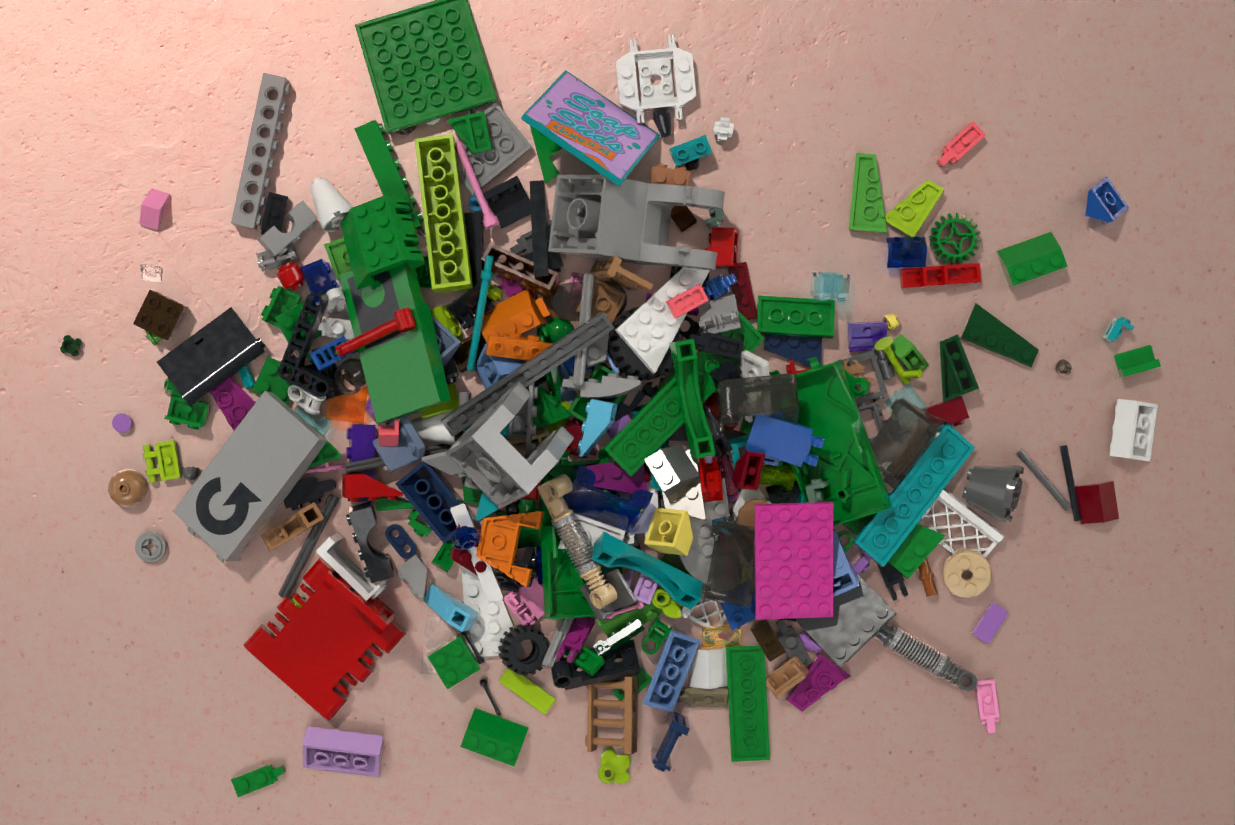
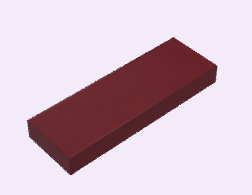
[728,262,757,320]

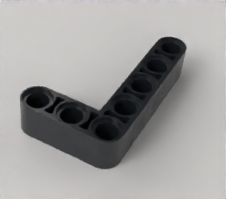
[278,291,335,397]

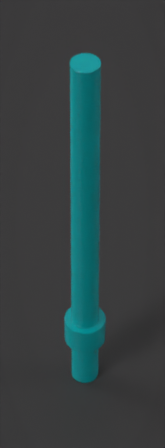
[467,255,494,371]

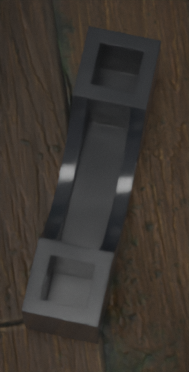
[346,501,394,583]

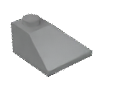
[421,451,467,478]

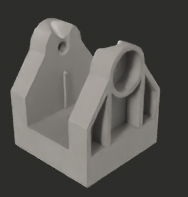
[445,381,574,509]

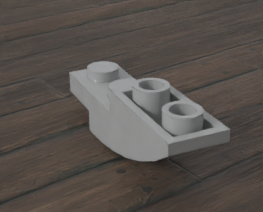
[562,373,643,399]

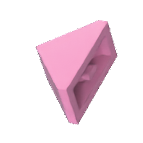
[139,188,170,230]

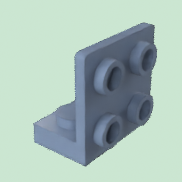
[373,416,425,473]

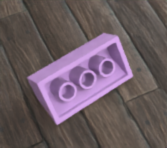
[303,726,383,777]

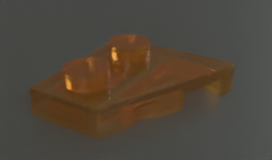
[325,387,368,424]

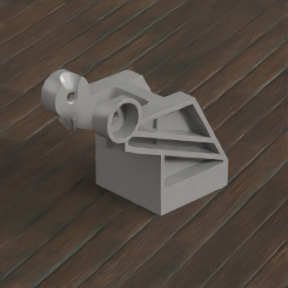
[548,175,725,270]

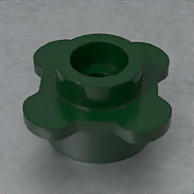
[60,335,82,357]

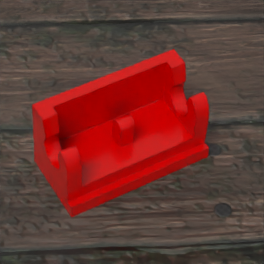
[699,458,724,502]

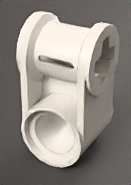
[288,382,326,415]

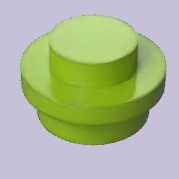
[487,285,503,302]

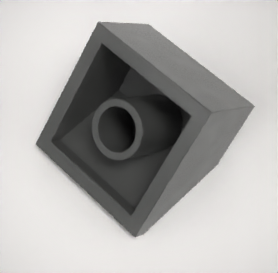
[644,444,700,497]

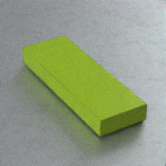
[499,668,556,715]

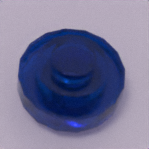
[452,526,481,550]

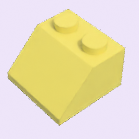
[644,508,693,556]

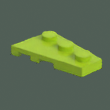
[885,180,944,239]

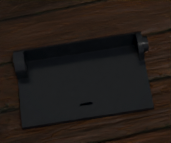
[157,307,266,407]

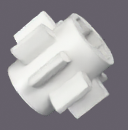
[713,117,734,141]

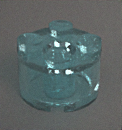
[810,272,850,302]

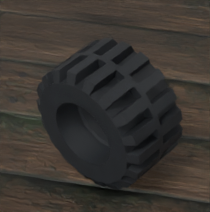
[498,624,550,675]

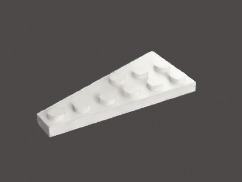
[615,267,710,374]
[461,566,525,657]

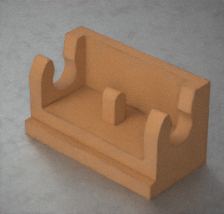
[766,655,809,699]

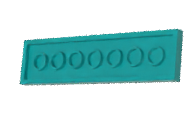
[853,423,975,567]

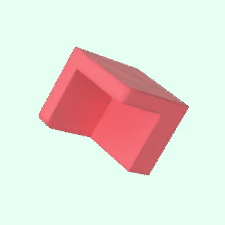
[378,419,399,446]

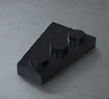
[765,479,801,504]

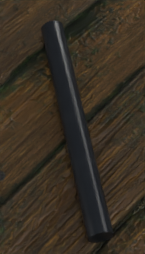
[1059,445,1082,521]

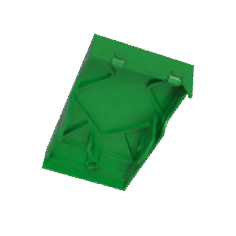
[539,449,623,620]

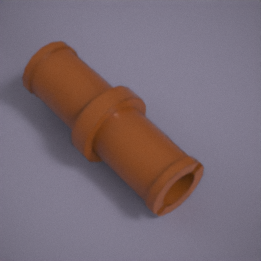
[918,558,938,597]

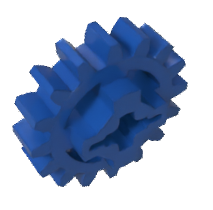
[703,274,738,300]

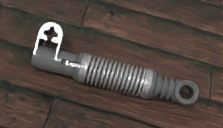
[873,598,977,691]

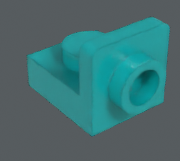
[1103,317,1134,342]

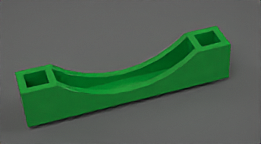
[669,339,716,459]

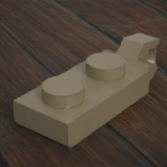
[676,688,728,707]

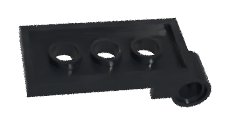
[551,639,641,690]

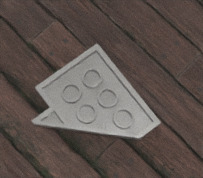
[461,102,532,195]

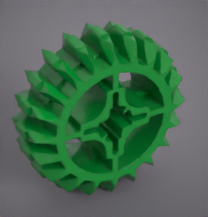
[929,213,981,265]

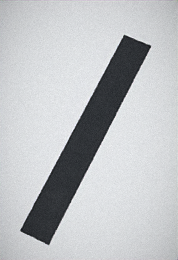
[530,180,548,277]

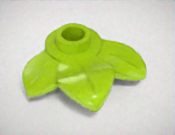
[652,588,683,619]
[598,747,631,784]

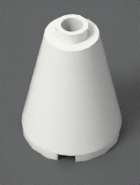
[310,177,353,232]
[411,409,463,445]

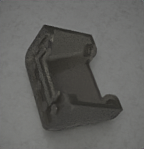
[871,398,944,489]
[701,521,755,609]

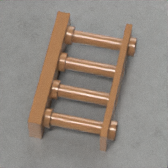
[585,675,638,755]

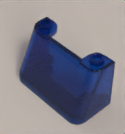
[563,465,653,531]

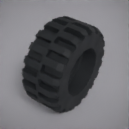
[607,307,683,381]

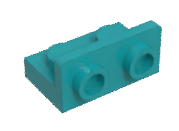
[669,135,712,166]

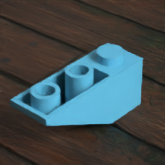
[578,399,618,457]
[423,584,479,632]

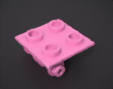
[503,577,544,626]

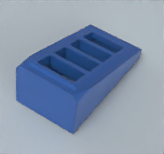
[310,336,354,372]

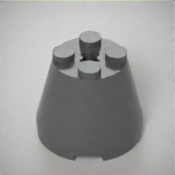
[962,465,1024,523]

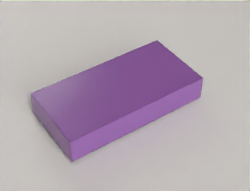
[971,602,1009,644]

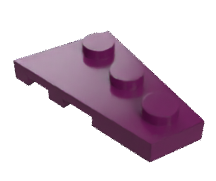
[786,653,851,711]

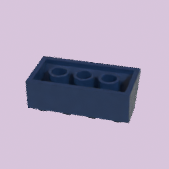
[396,461,476,543]

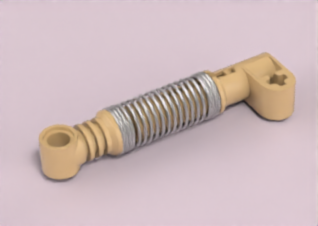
[537,474,617,609]

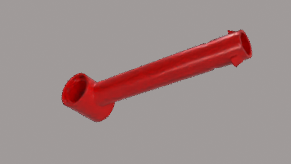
[336,308,417,357]

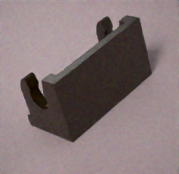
[750,619,786,662]

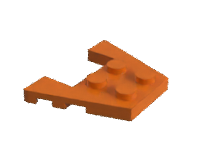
[476,511,544,587]

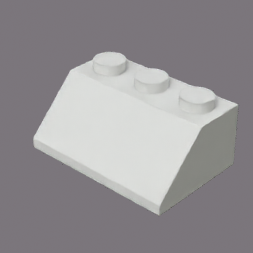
[1110,399,1158,461]

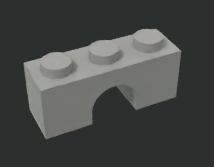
[257,200,318,257]

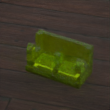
[758,465,796,491]

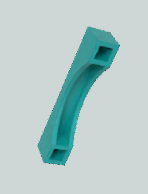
[592,532,703,609]

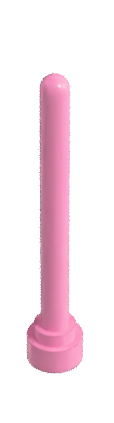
[455,141,500,229]

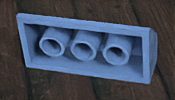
[643,629,700,712]

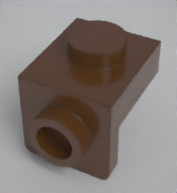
[670,206,697,233]

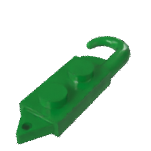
[537,326,563,401]

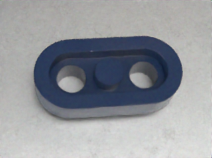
[385,524,417,559]

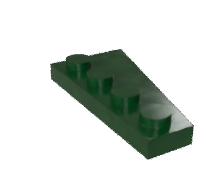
[960,303,1039,368]

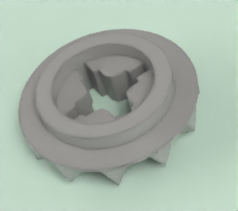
[135,531,167,562]

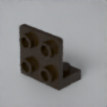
[133,290,189,341]

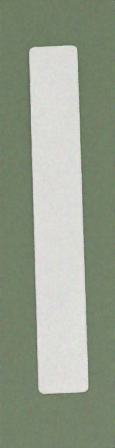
[450,503,503,603]

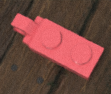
[936,121,986,167]

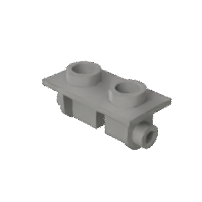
[256,243,299,272]

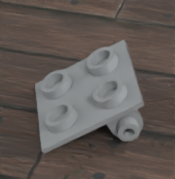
[698,294,741,334]

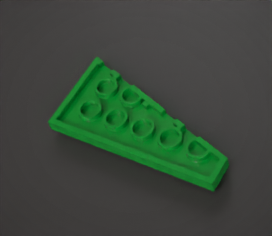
[842,514,945,579]

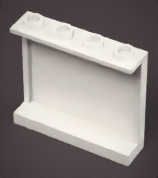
[316,532,388,601]

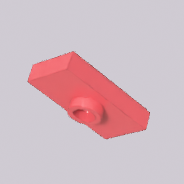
[666,284,709,319]

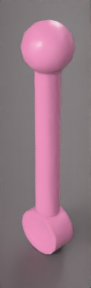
[606,602,644,619]

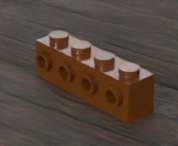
[481,243,561,297]

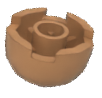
[108,469,148,507]

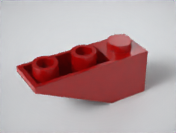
[342,473,403,501]

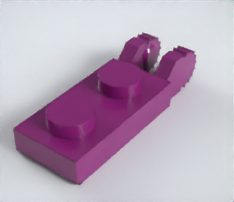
[556,617,595,663]

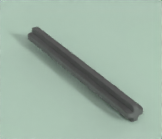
[345,444,452,474]
[278,494,339,598]

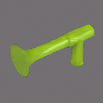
[875,337,922,385]

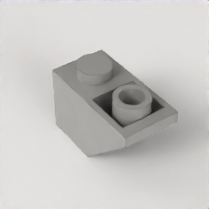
[397,554,429,599]

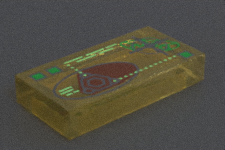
[702,626,741,648]

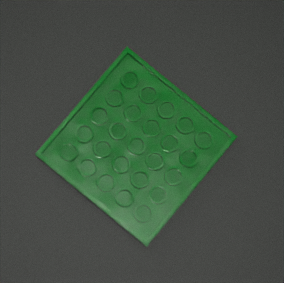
[355,0,498,134]

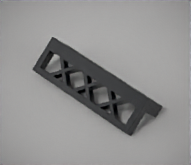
[464,211,484,290]

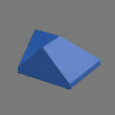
[1085,177,1129,225]

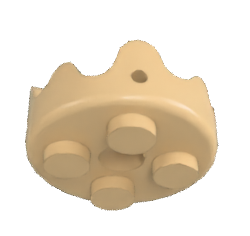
[942,548,991,598]

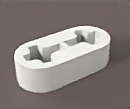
[326,288,345,315]

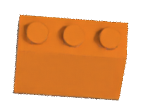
[481,289,545,342]

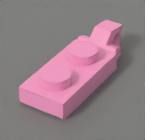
[975,679,1000,734]

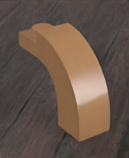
[260,502,324,552]

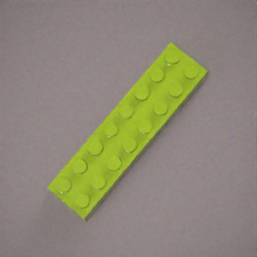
[415,134,473,294]

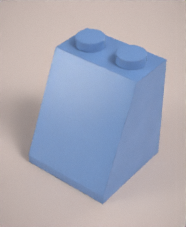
[475,344,529,389]

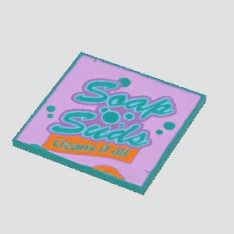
[521,70,660,186]

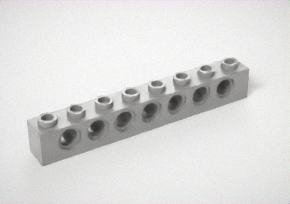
[231,73,290,230]

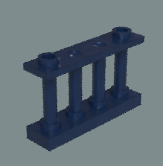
[651,711,690,772]

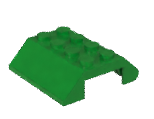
[340,194,425,290]

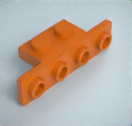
[486,332,552,360]

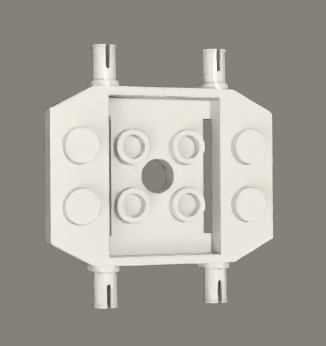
[616,35,696,124]

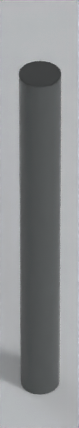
[1016,448,1072,511]

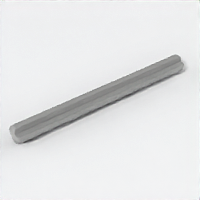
[573,273,595,387]

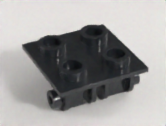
[447,284,495,330]

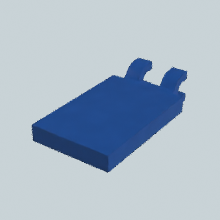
[745,411,825,467]

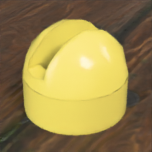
[883,314,900,331]

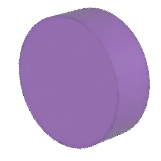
[112,413,133,433]

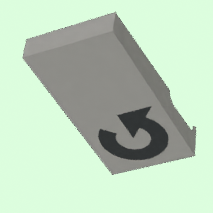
[173,391,328,563]

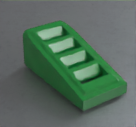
[375,497,414,511]

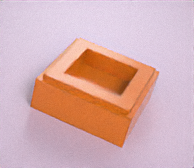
[535,297,551,318]

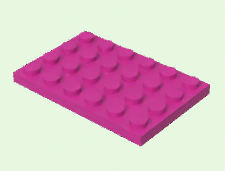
[754,502,833,620]

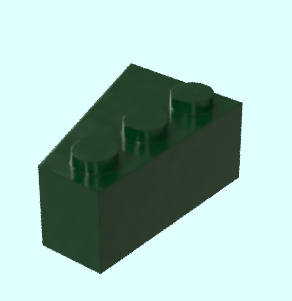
[940,334,979,402]

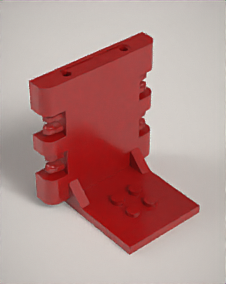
[243,557,407,721]

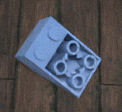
[833,529,860,597]

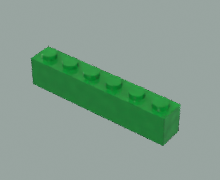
[354,119,424,230]

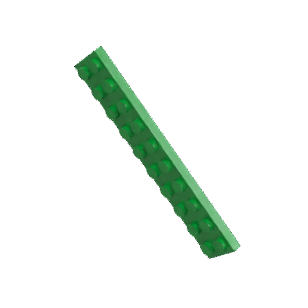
[603,311,765,476]

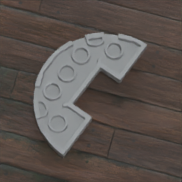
[678,477,739,591]

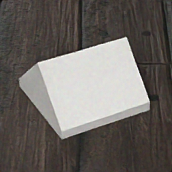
[689,648,727,689]

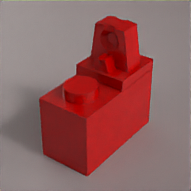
[705,227,739,269]

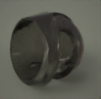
[335,358,366,396]

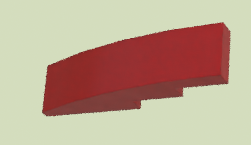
[899,263,981,288]

